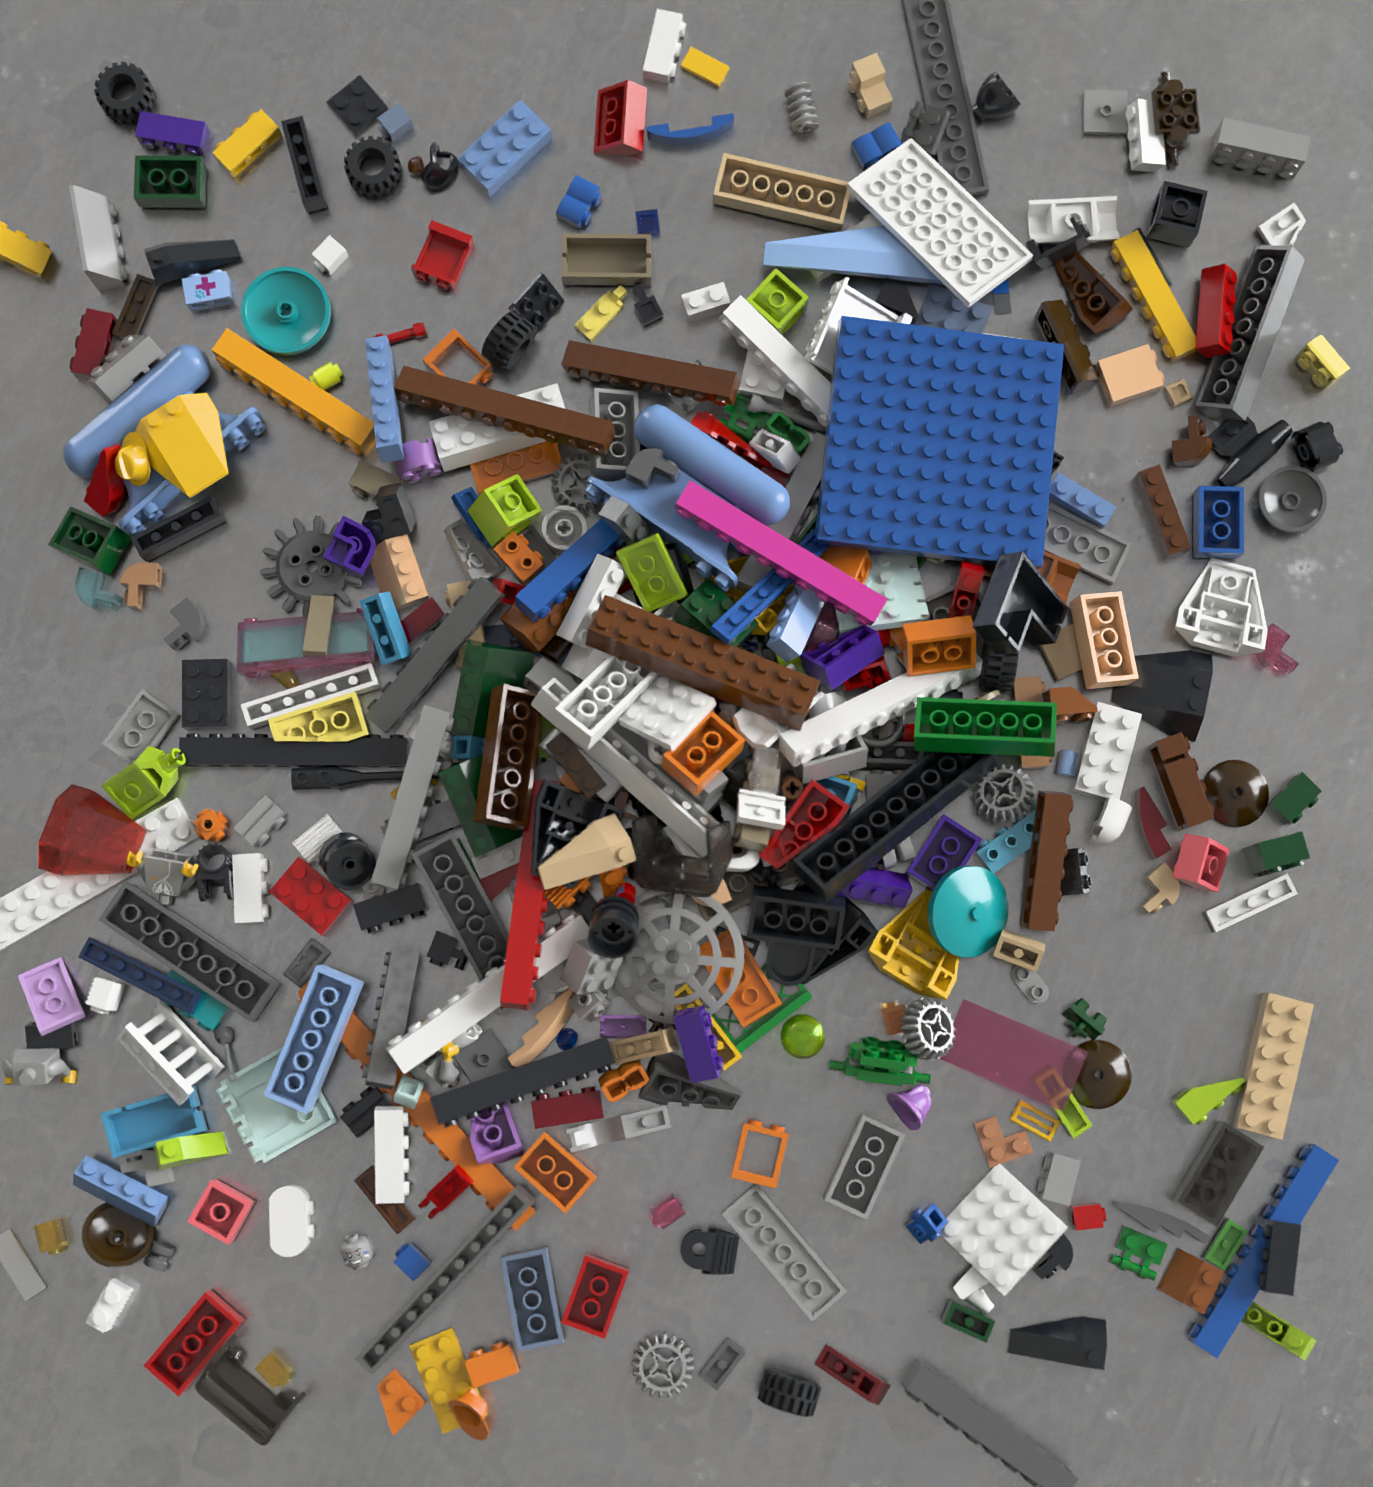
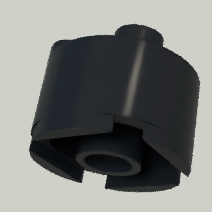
[1291,421,1343,472]

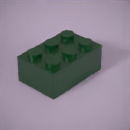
[134,156,207,208]
[672,578,759,648]
[1242,831,1310,877]

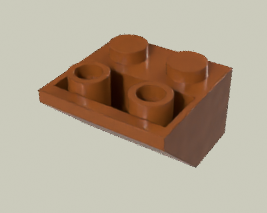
[1043,686,1098,724]

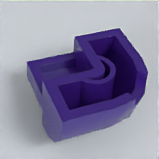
[323,516,376,577]

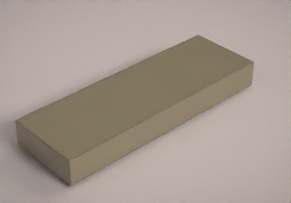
[303,595,335,656]

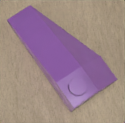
[470,1102,524,1164]

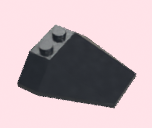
[1110,650,1213,742]
[531,779,625,889]
[793,880,878,985]

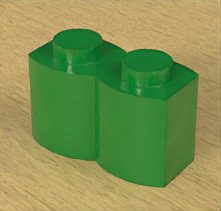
[765,412,811,457]

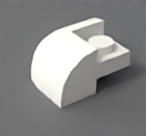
[1087,796,1132,846]

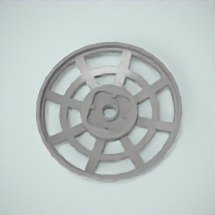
[614,886,744,1024]

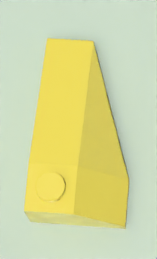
[268,691,369,742]

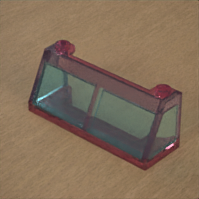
[237,608,380,679]

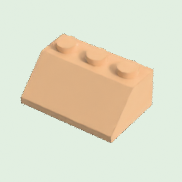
[370,534,430,612]

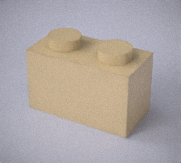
[993,929,1046,972]

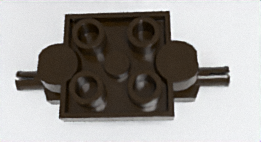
[1151,71,1200,167]

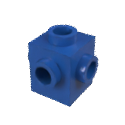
[906,1203,948,1244]

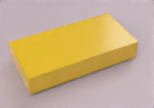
[681,47,729,88]

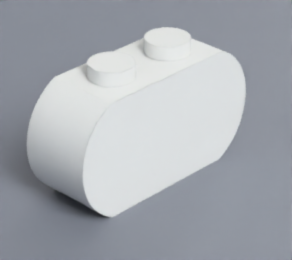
[269,1185,315,1257]

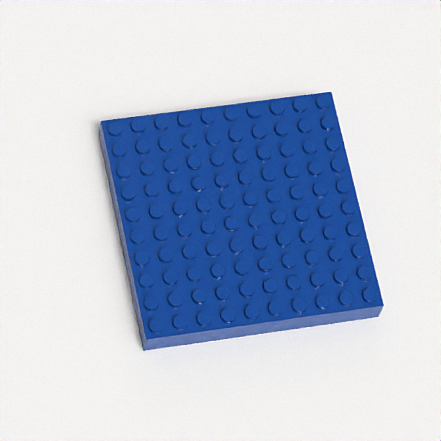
[814,315,1064,569]

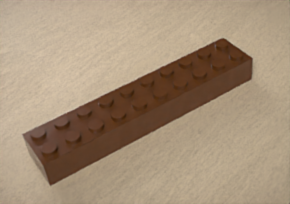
[585,595,820,731]

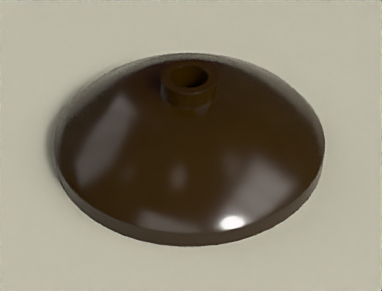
[1203,760,1269,827]
[1062,1040,1132,1109]
[82,1202,154,1268]

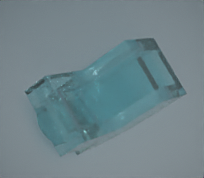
[75,567,123,610]

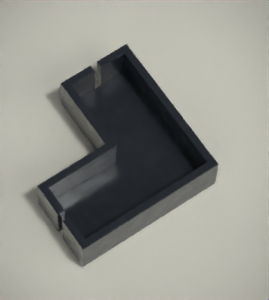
[973,551,1068,655]

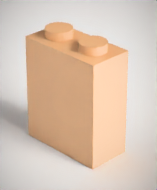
[1096,344,1165,407]

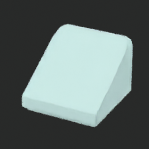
[393,1075,424,1109]

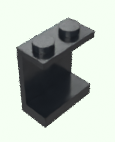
[1026,217,1091,270]

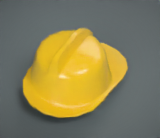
[115,432,150,486]

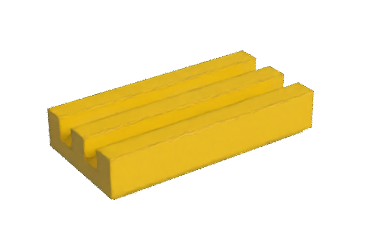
[1009,1099,1061,1142]

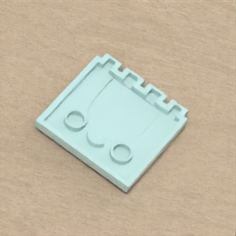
[834,553,930,635]
[215,1047,338,1164]

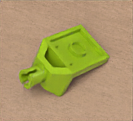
[101,746,186,820]

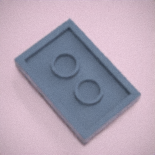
[915,283,993,334]

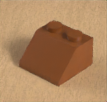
[1157,1248,1225,1314]

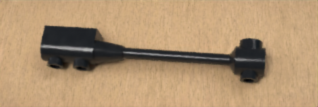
[291,762,461,792]

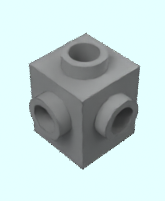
[568,990,610,1022]

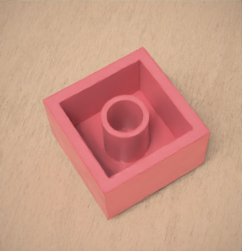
[1173,833,1230,893]
[187,1179,256,1244]

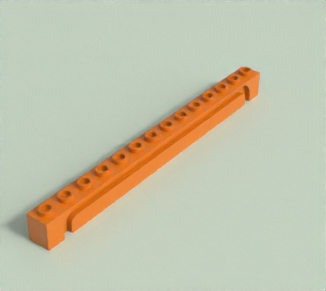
[297,982,537,1231]

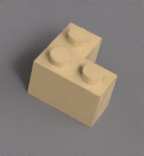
[848,53,893,118]

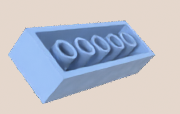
[263,964,364,1114]

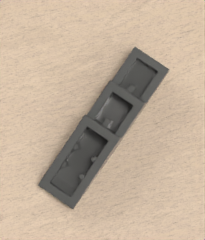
[1113,1201,1210,1244]

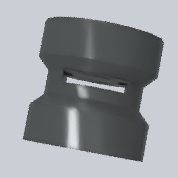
[143,1241,174,1272]

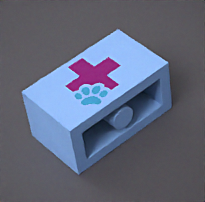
[182,270,234,311]

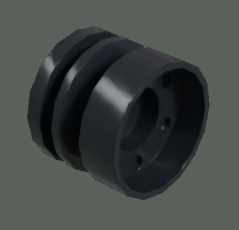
[588,896,639,959]

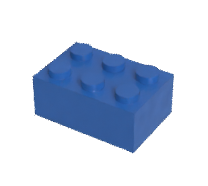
[1193,486,1244,559]

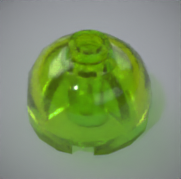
[780,1014,826,1059]

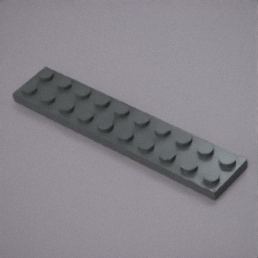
[903,0,990,196]

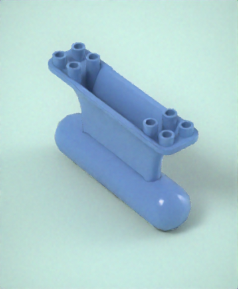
[64,344,266,535]
[584,404,790,593]

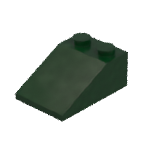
[48,506,131,576]

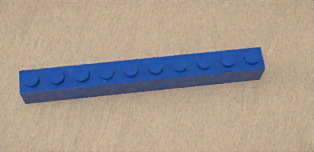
[1189,1144,1339,1359]

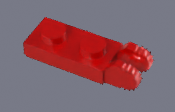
[418,1164,474,1220]

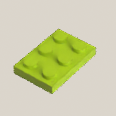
[616,533,688,612]

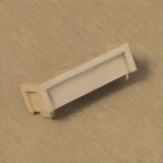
[609,1027,679,1065]

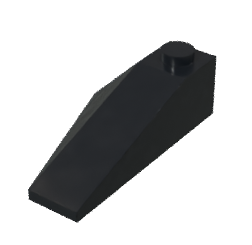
[1007,1316,1107,1370]

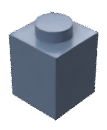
[378,102,414,142]

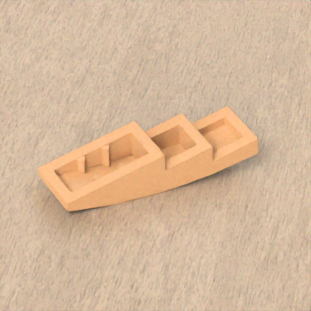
[508,988,576,1067]

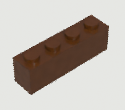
[1134,464,1191,560]

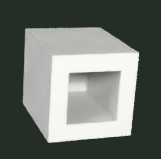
[312,235,349,275]

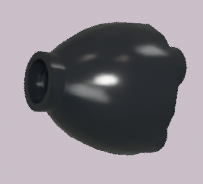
[972,72,1021,121]

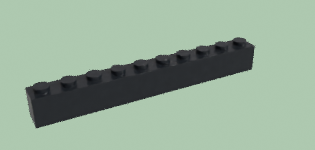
[179,733,409,768]

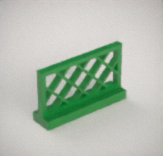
[706,964,813,1054]

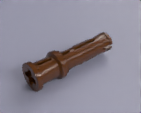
[781,770,803,799]

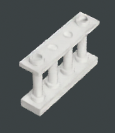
[116,1001,225,1106]

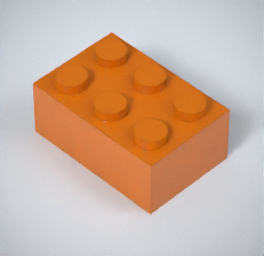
[903,615,976,676]
[661,711,745,797]
[513,1131,597,1214]

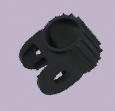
[196,842,234,902]
[680,1226,739,1275]

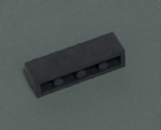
[281,116,328,212]
[130,496,226,562]

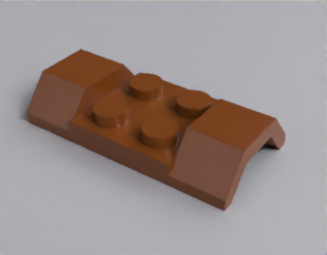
[983,551,1081,604]

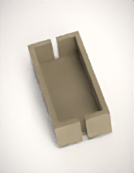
[562,233,651,286]

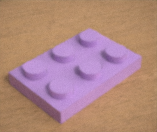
[18,957,86,1036]

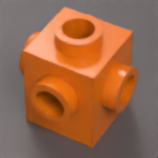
[193,809,230,843]

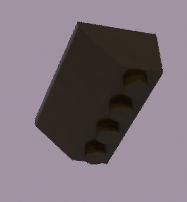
[1035,300,1100,395]

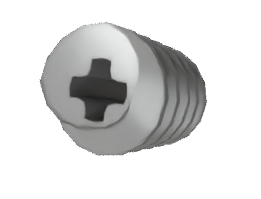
[784,82,819,132]

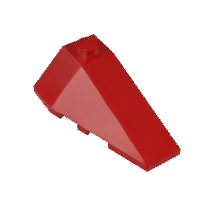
[691,411,772,471]
[758,780,850,869]

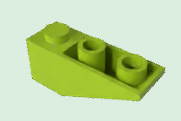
[1171,1077,1246,1125]
[1241,1302,1316,1361]

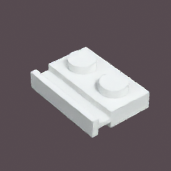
[737,789,785,830]

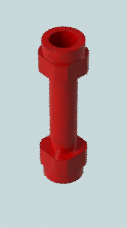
[372,322,427,343]

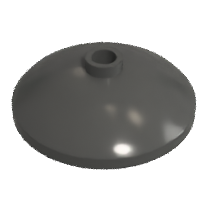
[1259,466,1327,533]

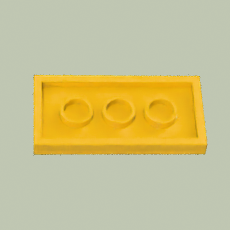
[409,1327,487,1434]

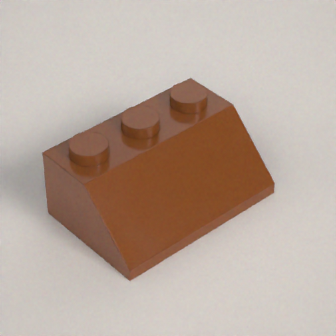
[499,590,576,651]

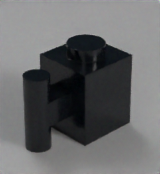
[427,931,468,970]

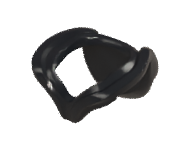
[421,142,458,189]

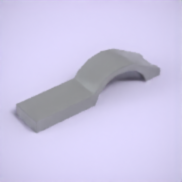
[565,1105,671,1153]

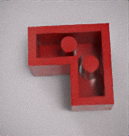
[843,655,892,691]

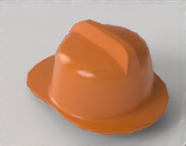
[448,1388,489,1440]

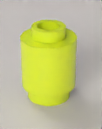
[308,361,343,391]

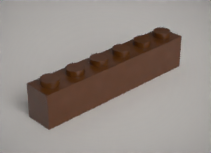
[1021,790,1073,931]

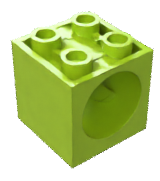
[746,268,809,336]
[468,474,543,547]

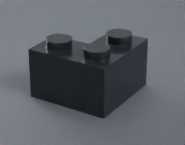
[361,482,416,541]

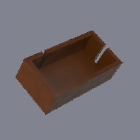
[1148,732,1215,831]

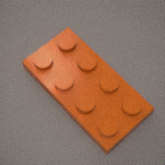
[470,441,562,495]
[700,929,782,1028]

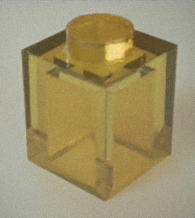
[34,1218,69,1255]
[254,1349,294,1389]

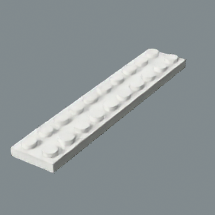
[0,798,199,951]

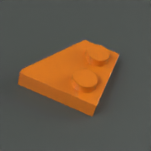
[377,1368,427,1435]

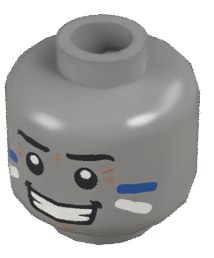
[339,1233,373,1270]

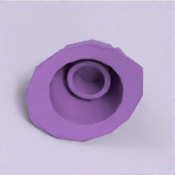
[888,1085,932,1130]

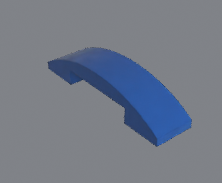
[646,113,734,146]

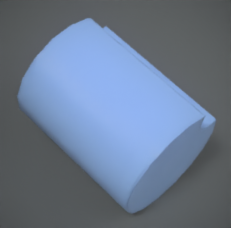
[1056,750,1079,777]

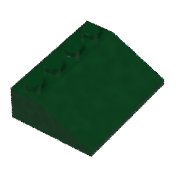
[451,639,535,737]
[438,753,523,858]

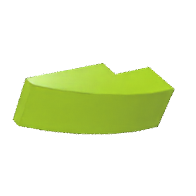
[1031,1064,1093,1139]

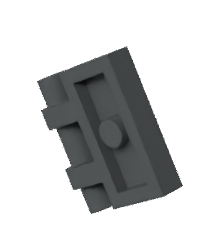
[901,101,951,155]

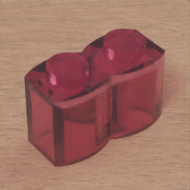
[649,1193,686,1230]

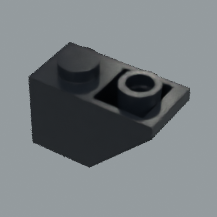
[875,278,918,325]

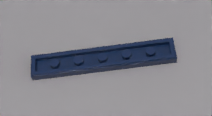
[79,937,203,1015]

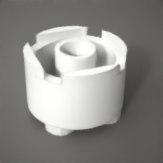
[542,506,588,555]

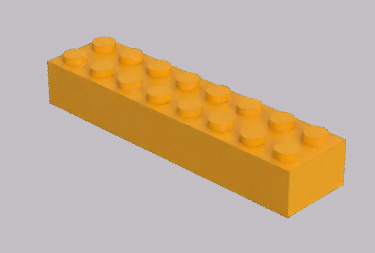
[212,328,376,456]

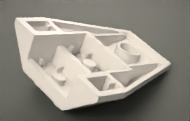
[1175,558,1268,657]

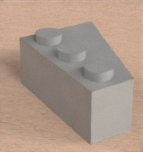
[87,335,166,402]

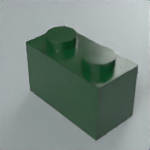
[1267,772,1322,825]
[940,1299,996,1343]

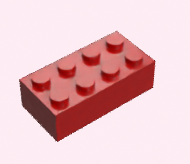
[143,1289,245,1397]

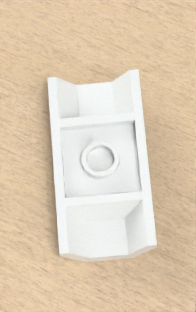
[1027,196,1120,245]
[733,663,824,750]

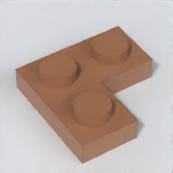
[973,1116,1033,1168]

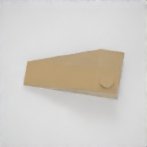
[537,814,636,890]

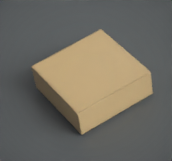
[1163,378,1194,409]

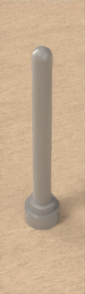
[747,393,827,433]

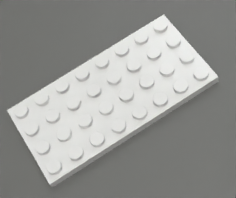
[846,138,1033,308]

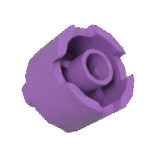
[394,438,442,484]

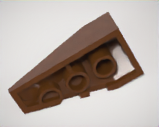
[1055,252,1133,333]

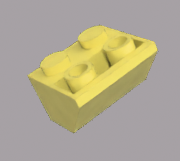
[1296,335,1350,390]

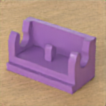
[600,1015,646,1038]

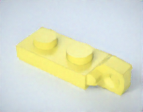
[574,285,627,342]

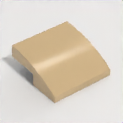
[1039,624,1082,681]

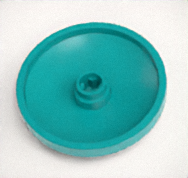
[241,267,331,355]
[928,865,1009,958]

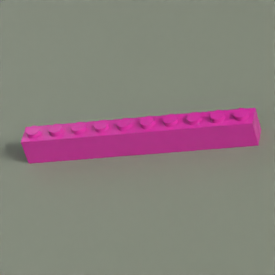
[674,480,888,626]

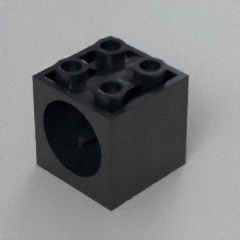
[1147,181,1208,247]

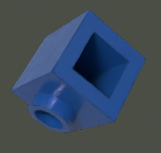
[394,1243,432,1281]

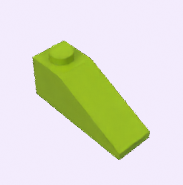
[153,1131,228,1171]

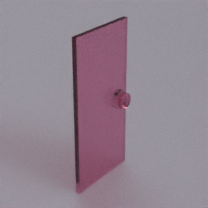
[940,999,1088,1112]

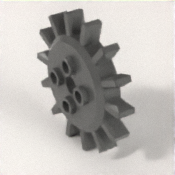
[260,515,363,619]

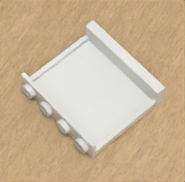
[805,277,913,375]

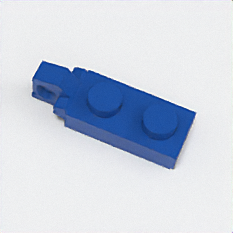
[451,487,491,548]

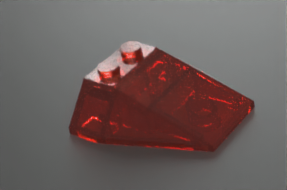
[38,784,147,876]

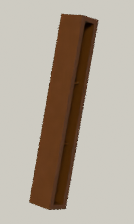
[561,340,741,406]

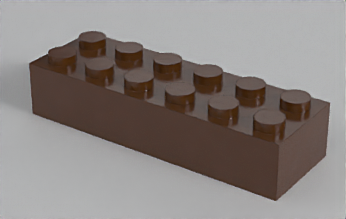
[474,684,542,831]

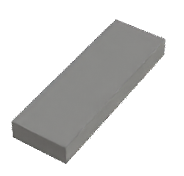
[0,1229,47,1302]

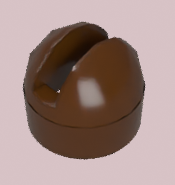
[408,156,425,175]

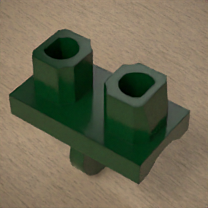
[1062,998,1107,1040]

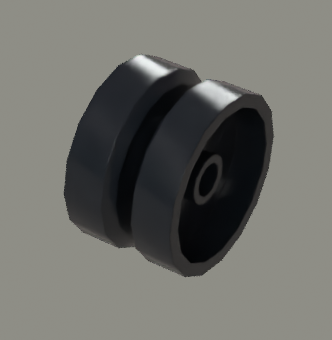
[319,832,376,890]

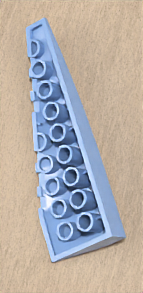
[763,225,944,285]

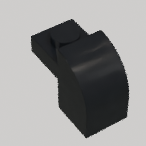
[1033,1233,1073,1279]

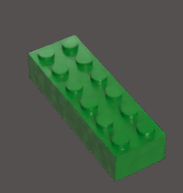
[914,697,1057,757]

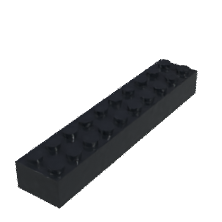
[793,751,997,903]

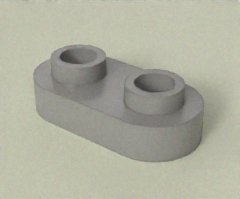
[1011,965,1049,1004]

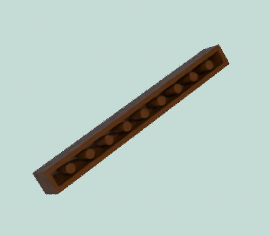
[394,366,615,456]

